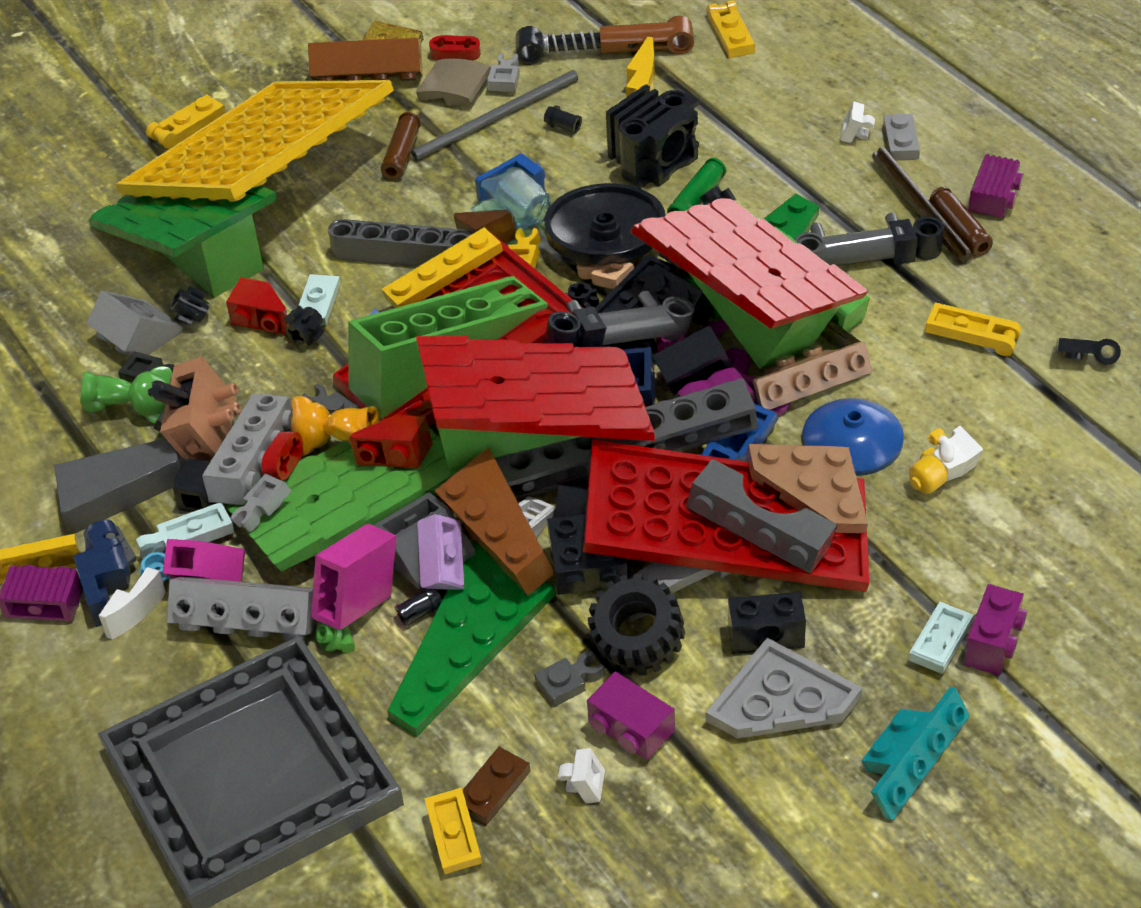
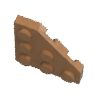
[746,444,868,533]

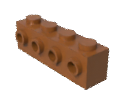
[308,38,423,81]

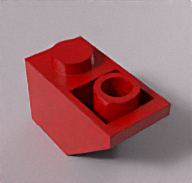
[226,277,289,334]
[349,415,433,468]

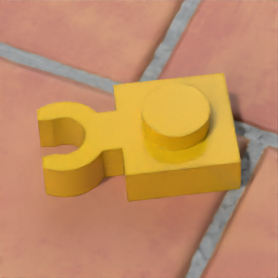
[508,228,541,268]

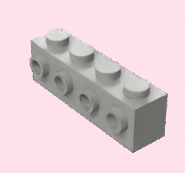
[202,394,292,505]
[167,576,316,640]

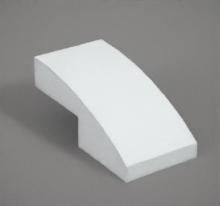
[99,567,166,639]

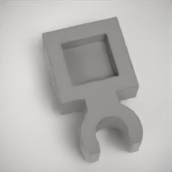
[487,53,520,92]
[231,474,292,532]

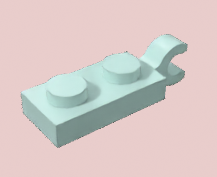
[136,503,235,559]

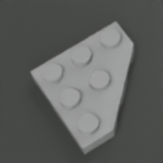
[706,638,862,739]

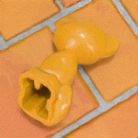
[291,396,379,456]

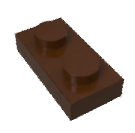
[463,746,531,826]

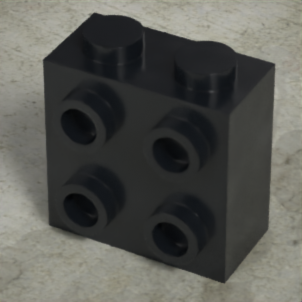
[547,514,628,595]

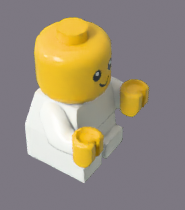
[909,426,983,494]

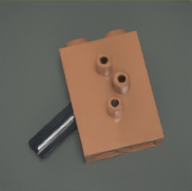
[148,356,241,462]

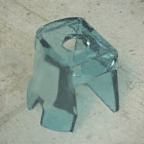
[471,167,551,245]

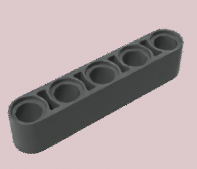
[328,219,472,267]

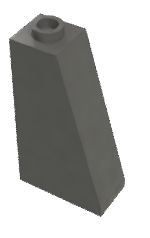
[54,438,186,535]

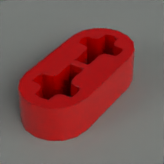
[429,35,481,61]
[261,432,303,480]

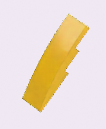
[626,37,655,97]

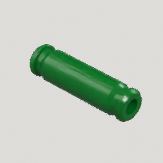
[667,158,727,213]

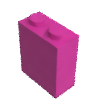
[311,523,397,630]

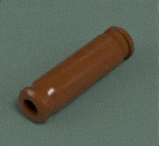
[381,112,421,180]
[929,186,993,256]

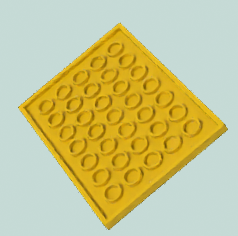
[116,80,394,202]

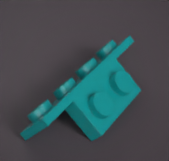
[861,687,969,820]

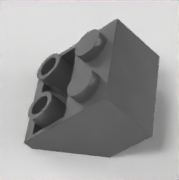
[373,492,476,589]

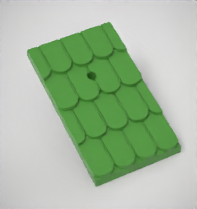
[223,428,466,572]

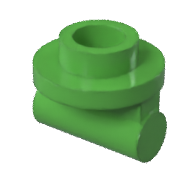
[316,622,355,653]

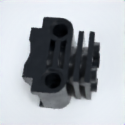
[606,84,699,189]

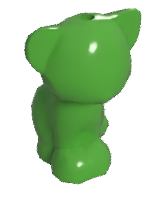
[80,366,172,424]

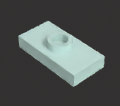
[298,274,341,326]
[909,601,973,674]

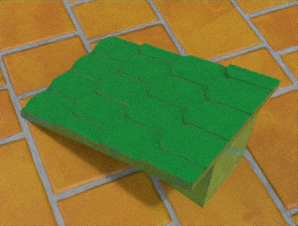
[89,185,277,298]

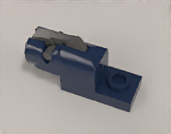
[73,520,137,627]

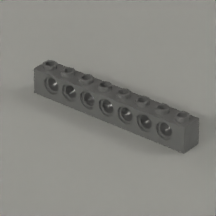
[495,378,758,501]

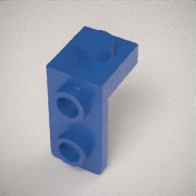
[475,153,545,203]

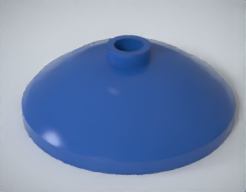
[803,398,904,476]

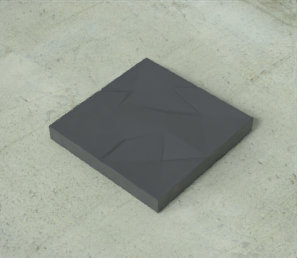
[98,635,404,908]

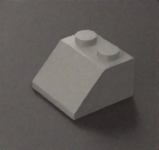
[86,290,183,356]

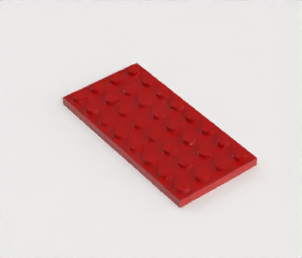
[583,439,870,592]

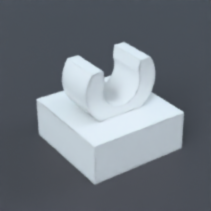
[840,101,875,144]
[558,748,605,804]

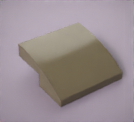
[416,59,491,107]

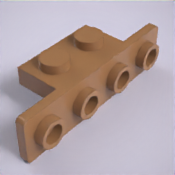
[753,342,872,410]

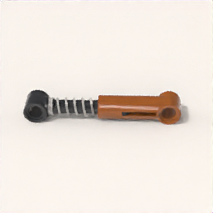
[515,15,694,65]

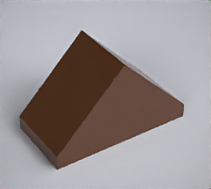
[454,209,517,244]

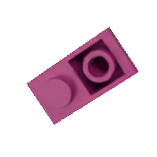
[163,539,246,582]

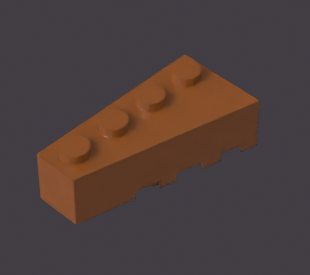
[435,447,555,596]

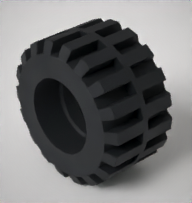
[588,574,685,675]

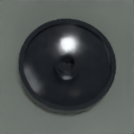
[544,183,666,264]

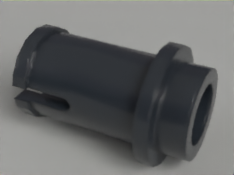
[544,105,582,133]
[394,587,442,626]

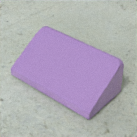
[417,514,464,590]

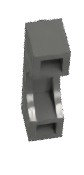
[686,459,838,574]

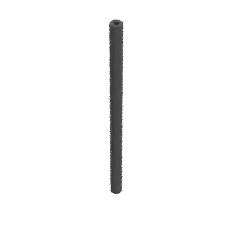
[411,70,578,161]

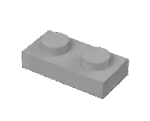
[883,113,920,160]

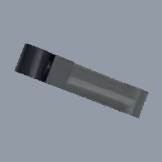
[795,213,944,266]
[543,291,694,347]

